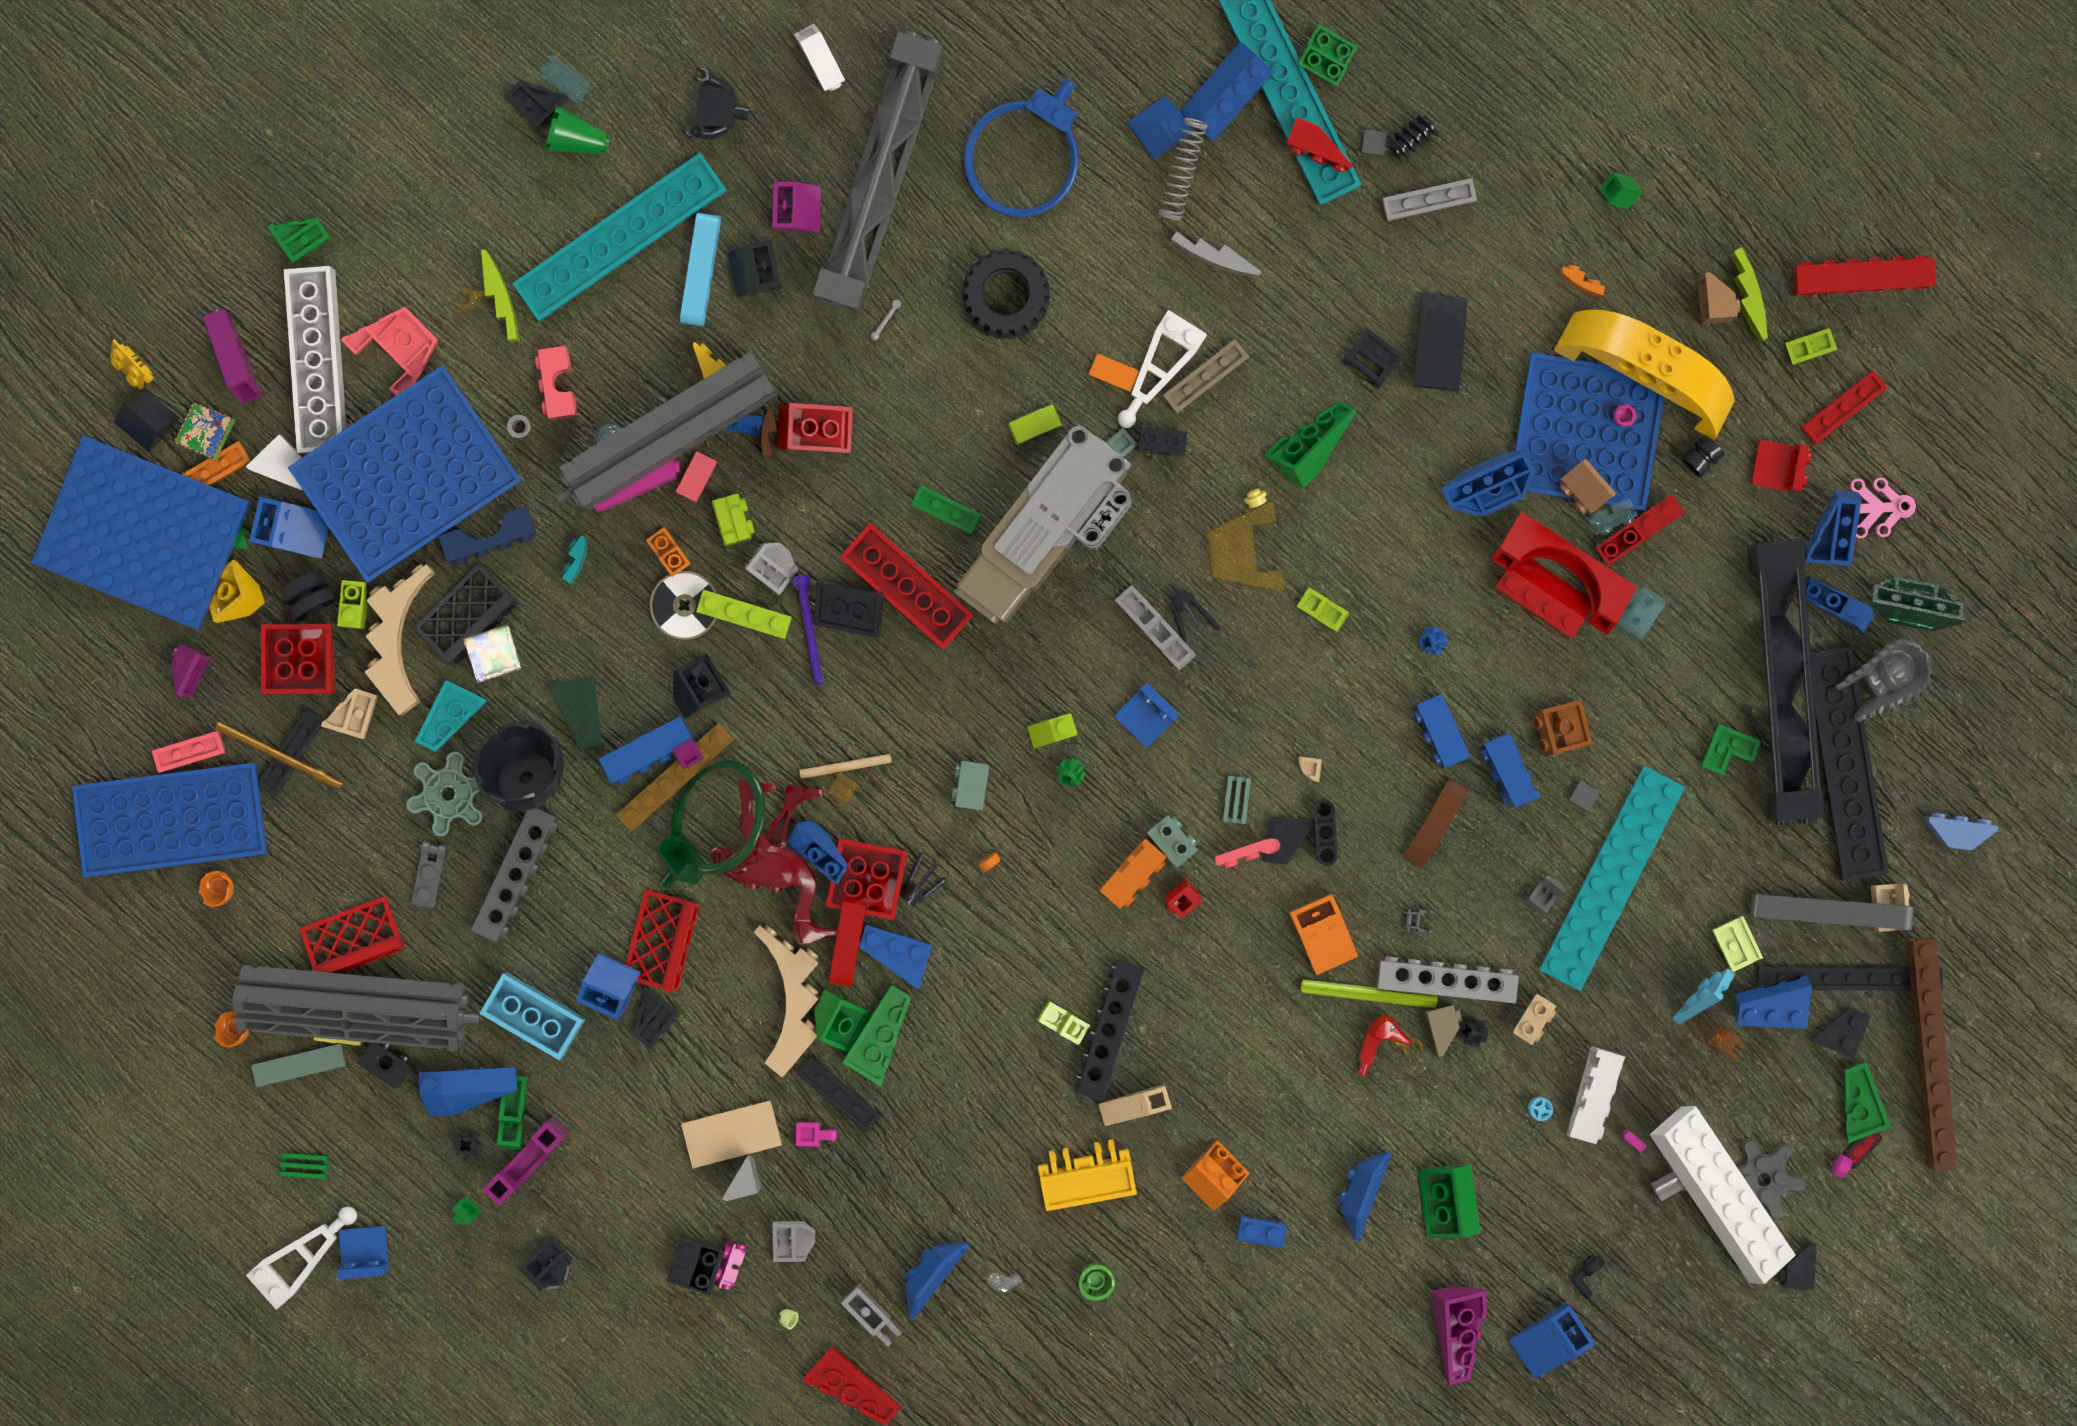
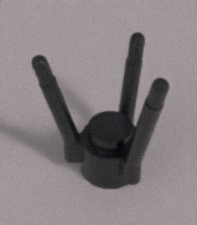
[1170,589,1221,643]
[900,853,946,906]

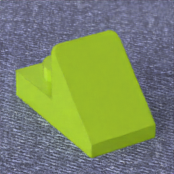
[1027,713,1078,749]

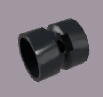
[1681,435,1725,478]

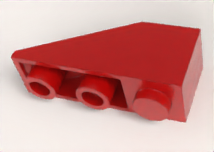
[1286,117,1352,173]

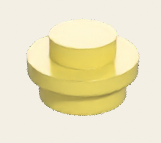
[1244,489,1267,508]

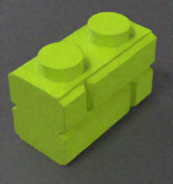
[712,494,755,546]

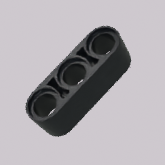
[1313,799,1338,866]

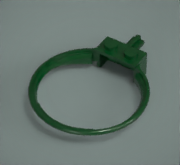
[655,760,765,890]

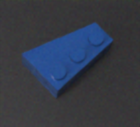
[859,924,933,990]

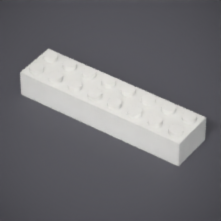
[284,266,347,456]
[1650,1106,1795,1284]

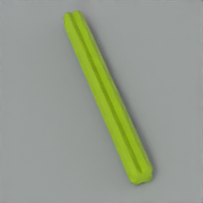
[1301,980,1438,1008]

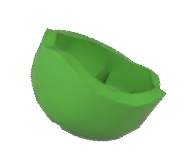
[1078,1263,1115,1301]

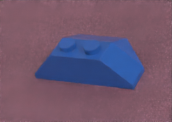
[1441,450,1535,516]
[1338,1151,1391,1241]
[904,1241,969,1320]

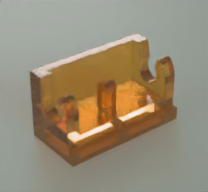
[1708,1026,1745,1063]

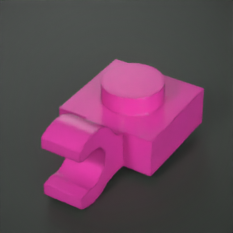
[796,1122,837,1147]

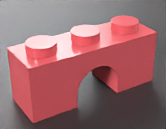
[535,346,578,420]

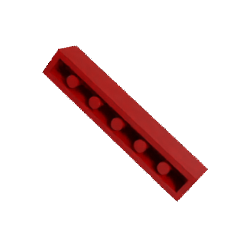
[1792,255,1936,296]

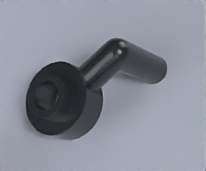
[1571,1254,1606,1300]

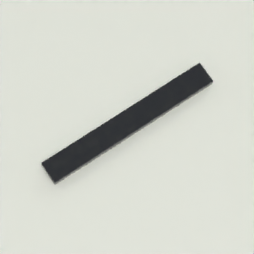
[1757,967,1943,991]

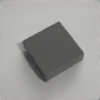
[1361,130,1388,156]
[1568,780,1600,812]

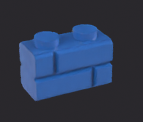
[1236,1215,1287,1248]

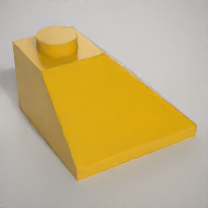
[209,560,265,623]

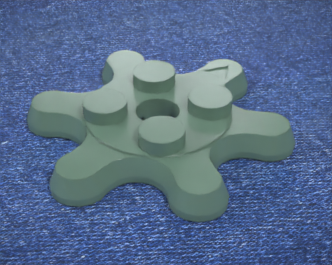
[406,752,482,836]

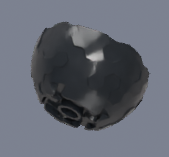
[472,721,564,812]

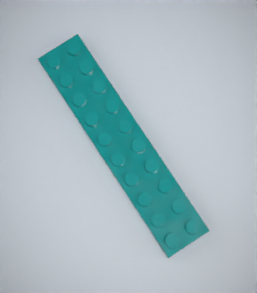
[1219,0,1362,206]
[512,152,727,322]
[1538,766,1685,991]

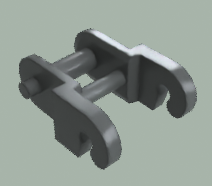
[1402,909,1434,933]

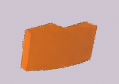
[1559,265,1605,298]
[646,527,691,577]

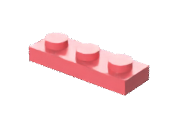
[152,731,226,773]

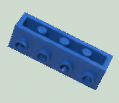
[598,716,695,785]

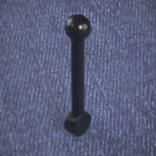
[1742,705,1769,749]

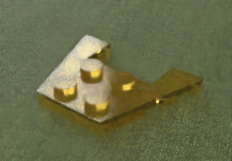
[1207,502,1284,591]

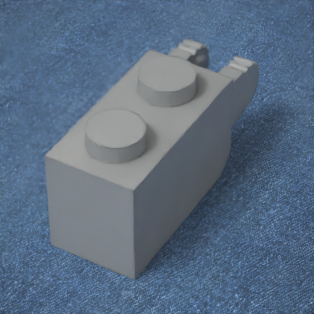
[841,1284,902,1346]

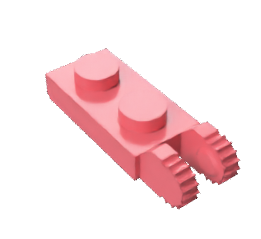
[1215,838,1281,869]

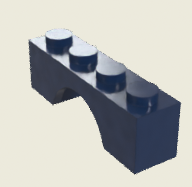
[438,506,537,566]

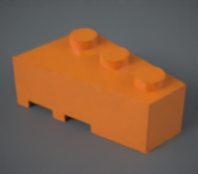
[1099,838,1166,909]

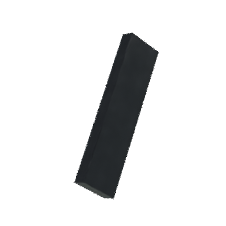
[258,707,326,796]
[796,1055,881,1133]

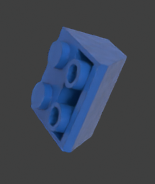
[576,953,640,1020]

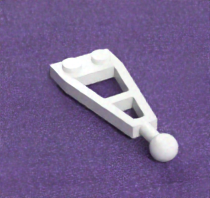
[1118,310,1207,428]
[246,1206,357,1310]

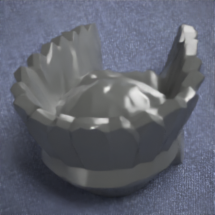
[1836,639,1933,722]

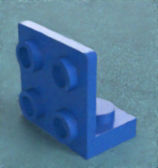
[1115,683,1180,747]
[337,1226,389,1279]

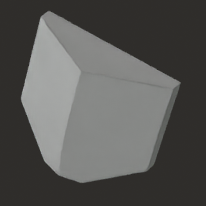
[745,542,798,595]
[772,1221,815,1262]

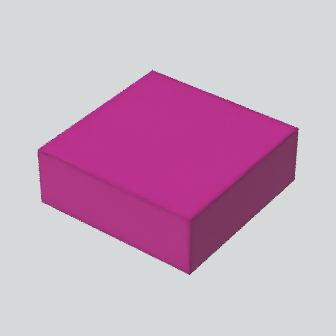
[1621,1129,1647,1152]

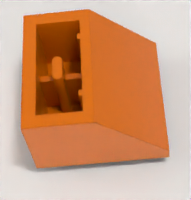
[1181,1140,1250,1211]

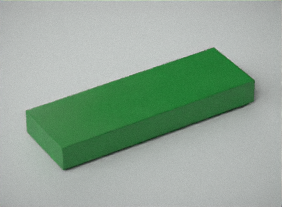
[910,484,982,536]

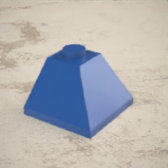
[1127,96,1192,160]

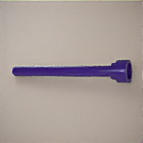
[791,574,823,685]

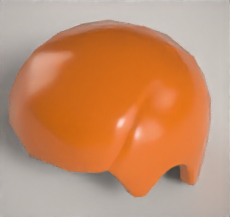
[198,871,234,908]
[214,1011,249,1048]

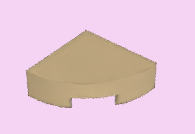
[1298,757,1322,782]

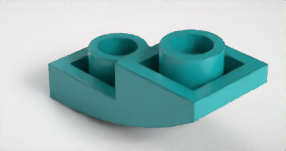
[562,535,588,584]

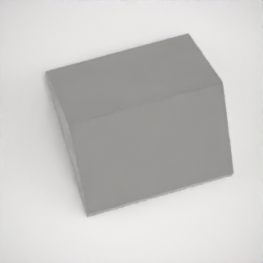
[722,1154,761,1201]

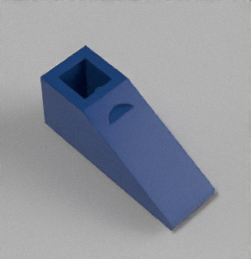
[1806,577,1875,634]
[787,820,848,884]

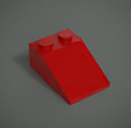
[777,403,853,453]

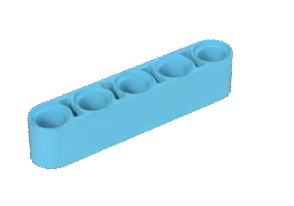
[680,213,721,327]

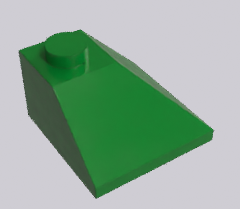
[814,990,872,1052]

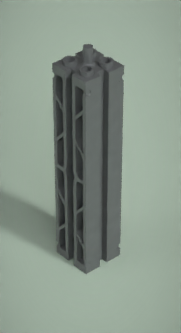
[556,351,778,511]
[232,965,480,1050]

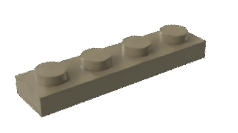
[1163,339,1249,414]

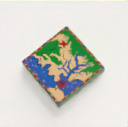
[173,402,235,461]

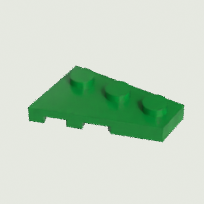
[1843,1061,1891,1143]

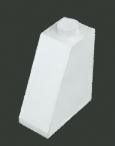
[794,24,845,91]
[246,435,303,491]

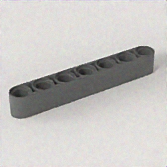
[1750,894,1914,930]

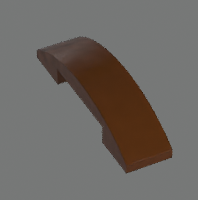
[1402,778,1469,868]

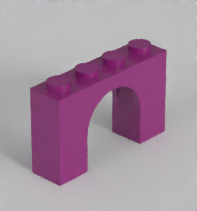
[483,1117,571,1206]

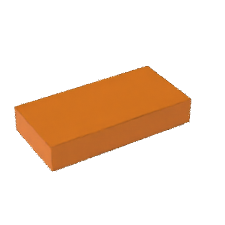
[1089,353,1140,393]

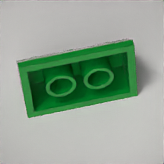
[1418,1164,1480,1239]

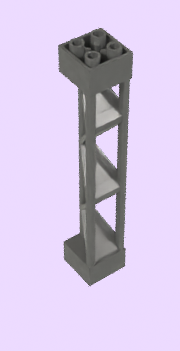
[813,30,944,315]

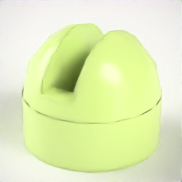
[778,1309,798,1330]

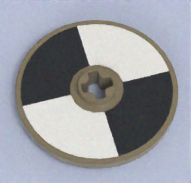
[650,571,717,640]

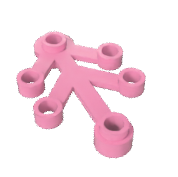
[1825,477,1916,539]

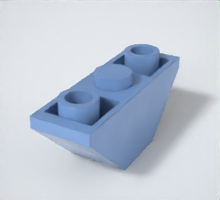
[1924,813,1998,850]

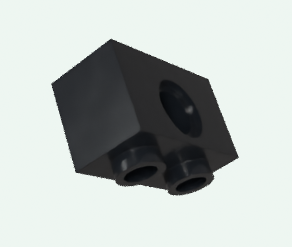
[1138,426,1187,457]
[357,1043,415,1089]

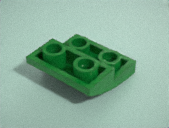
[1297,24,1358,87]

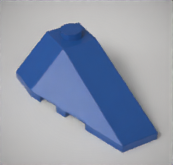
[419,1067,517,1117]

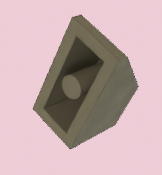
[1425,1004,1462,1057]

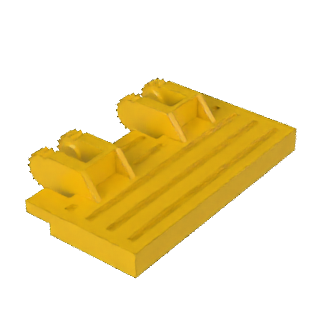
[1038,1139,1137,1211]

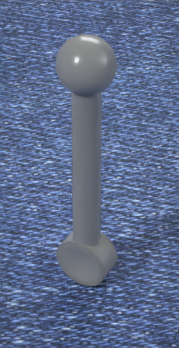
[870,300,901,341]

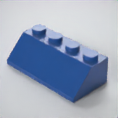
[1180,41,1275,142]

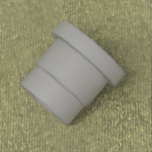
[507,415,531,438]

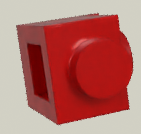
[1165,877,1203,918]

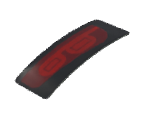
[1843,1132,1883,1169]

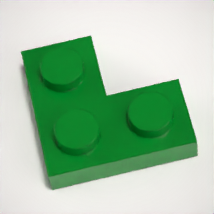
[1700,724,1762,775]

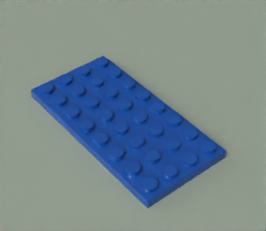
[72,763,268,877]

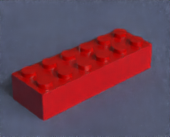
[840,523,974,650]

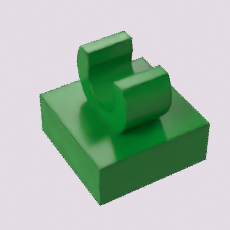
[451,1196,482,1227]

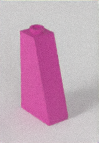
[595,459,680,512]

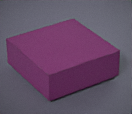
[672,739,704,769]

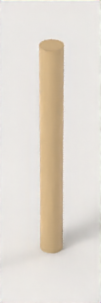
[800,754,892,779]

